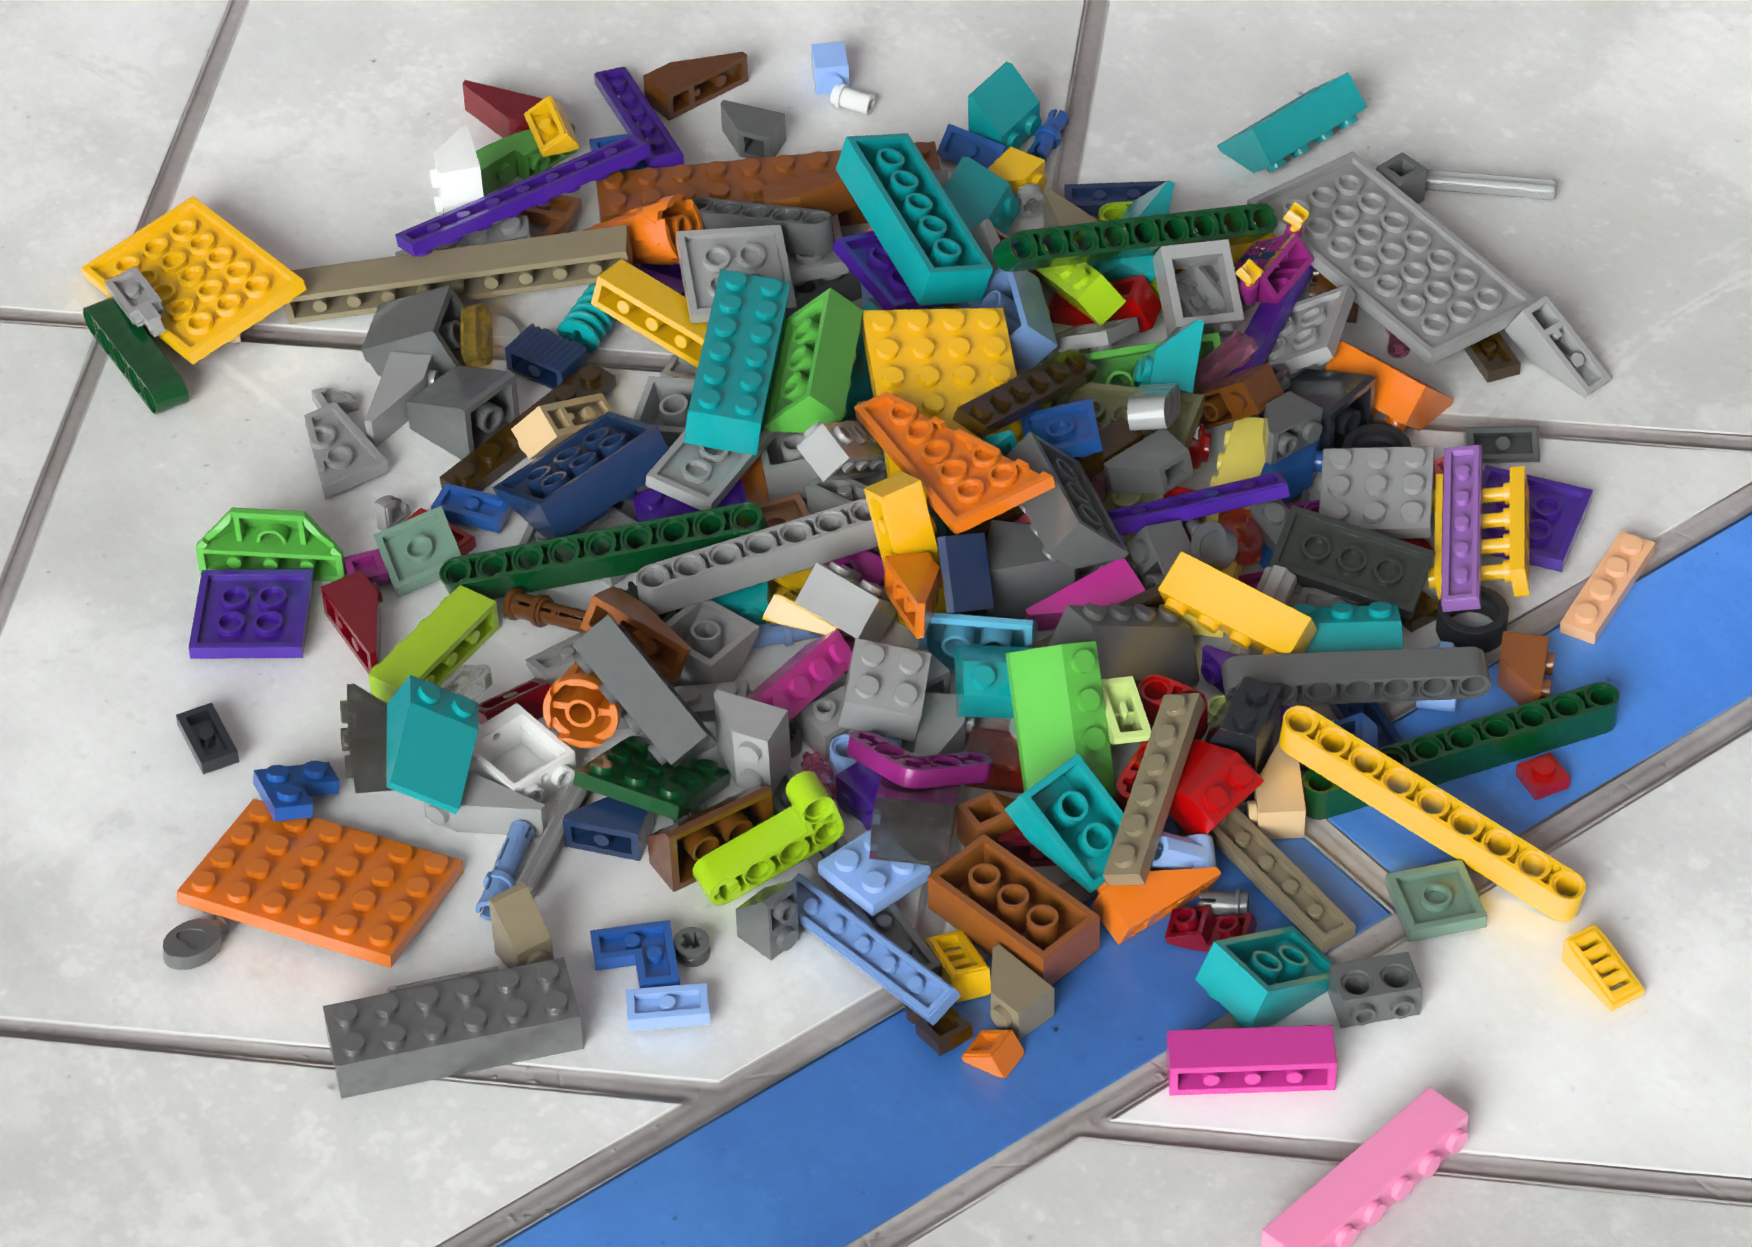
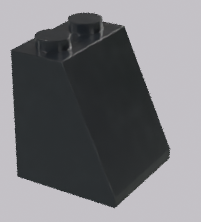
[1259,369,1376,451]
[1201,676,1282,802]

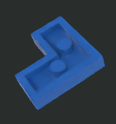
[253,761,340,822]
[590,920,680,988]

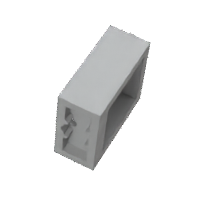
[1152,239,1245,337]

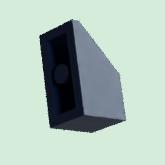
[563,797,654,861]

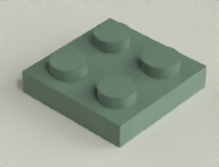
[373,506,462,597]
[1385,859,1487,942]

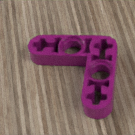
[847,731,992,789]

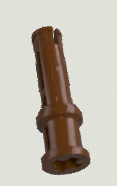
[503,587,586,634]

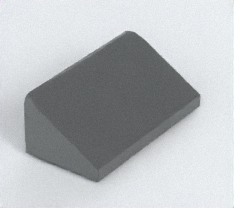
[1463,426,1540,463]

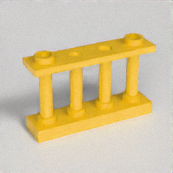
[1428,466,1530,600]

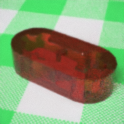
[1218,508,1263,566]

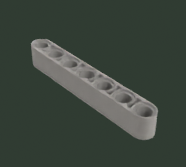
[636,498,878,615]

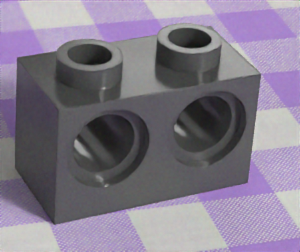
[1328,952,1422,1028]

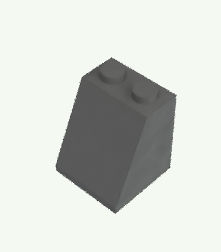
[361,285,484,377]
[406,365,520,460]
[979,520,1087,619]

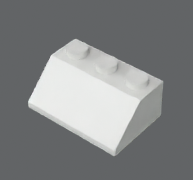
[429,126,484,216]

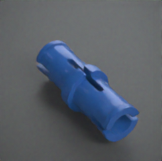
[1026,109,1069,163]

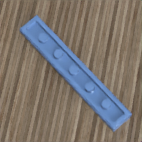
[791,873,961,1026]

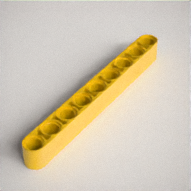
[1279,705,1586,922]

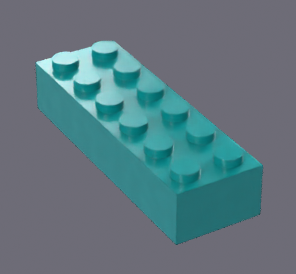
[836,133,993,306]
[684,269,791,456]

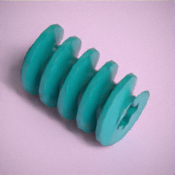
[557,283,617,352]

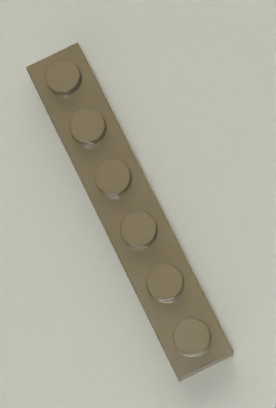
[1103,693,1205,886]
[1207,807,1356,953]

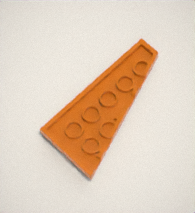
[854,391,1055,535]

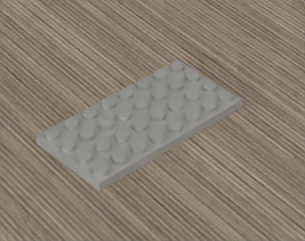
[1247,151,1536,365]

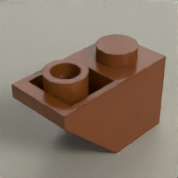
[1497,631,1555,705]
[957,791,1017,847]

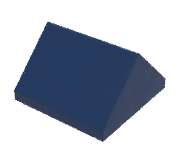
[937,533,994,614]

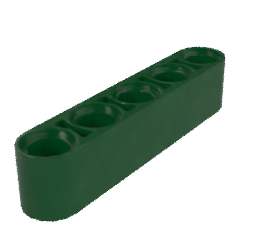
[83,297,189,415]

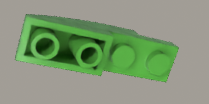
[476,122,577,196]

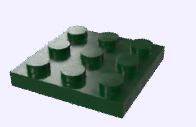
[573,736,731,821]

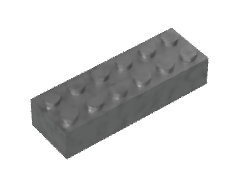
[323,957,584,1099]

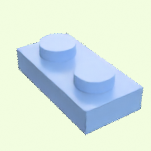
[626,983,710,1031]

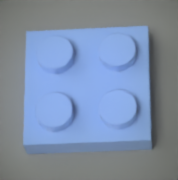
[818,826,931,917]

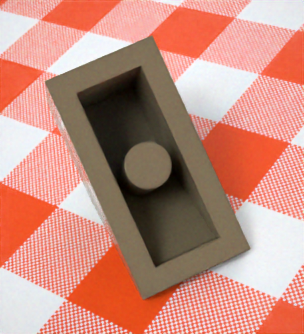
[489,882,554,968]
[990,944,1054,1040]

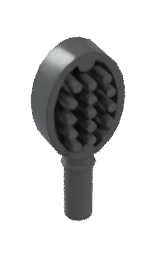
[1181,518,1238,571]
[163,916,239,970]

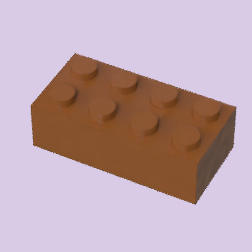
[928,834,1100,986]

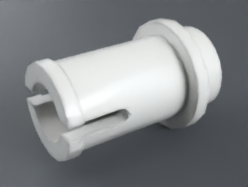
[830,83,875,116]

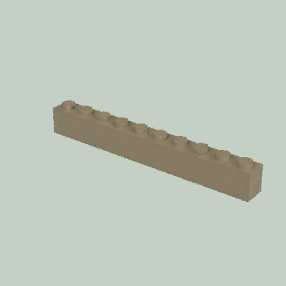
[284,225,634,324]

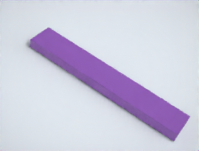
[1441,445,1483,612]

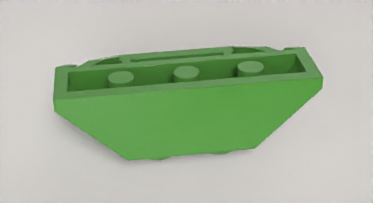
[196,507,346,582]

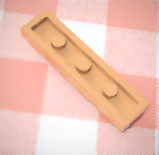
[1560,530,1656,644]

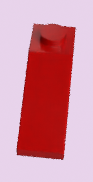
[1048,274,1162,333]

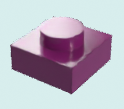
[344,549,389,586]

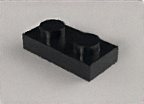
[176,703,240,774]

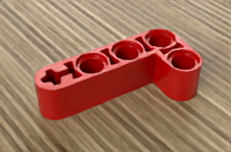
[1116,675,1208,813]

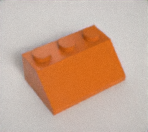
[1324,340,1454,431]

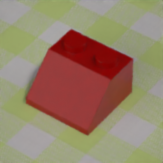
[1169,739,1264,835]

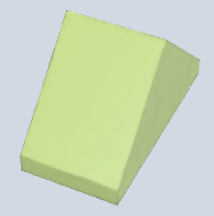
[1101,676,1151,744]

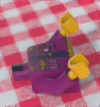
[1233,202,1314,305]

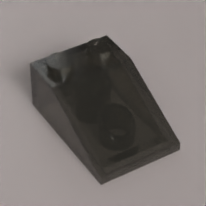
[869,776,961,867]

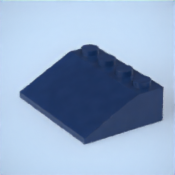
[492,411,669,539]

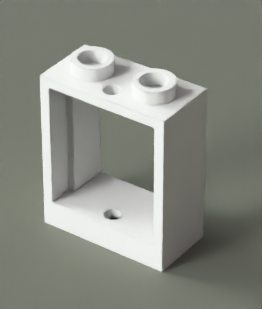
[469,703,577,802]

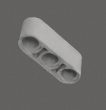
[1127,383,1181,431]

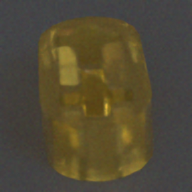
[461,303,493,368]

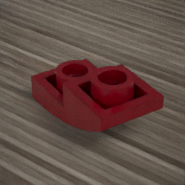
[1164,905,1257,952]

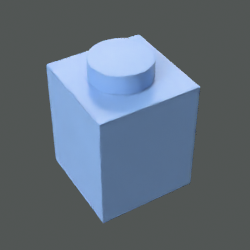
[811,41,849,95]

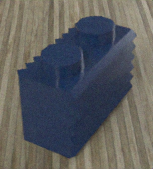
[505,323,588,389]

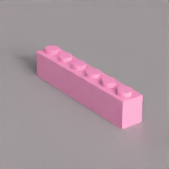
[1261,1087,1468,1247]

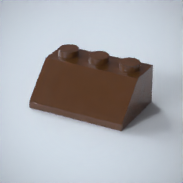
[647,785,773,892]

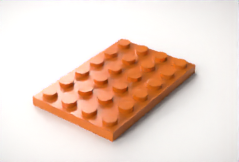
[177,799,464,968]

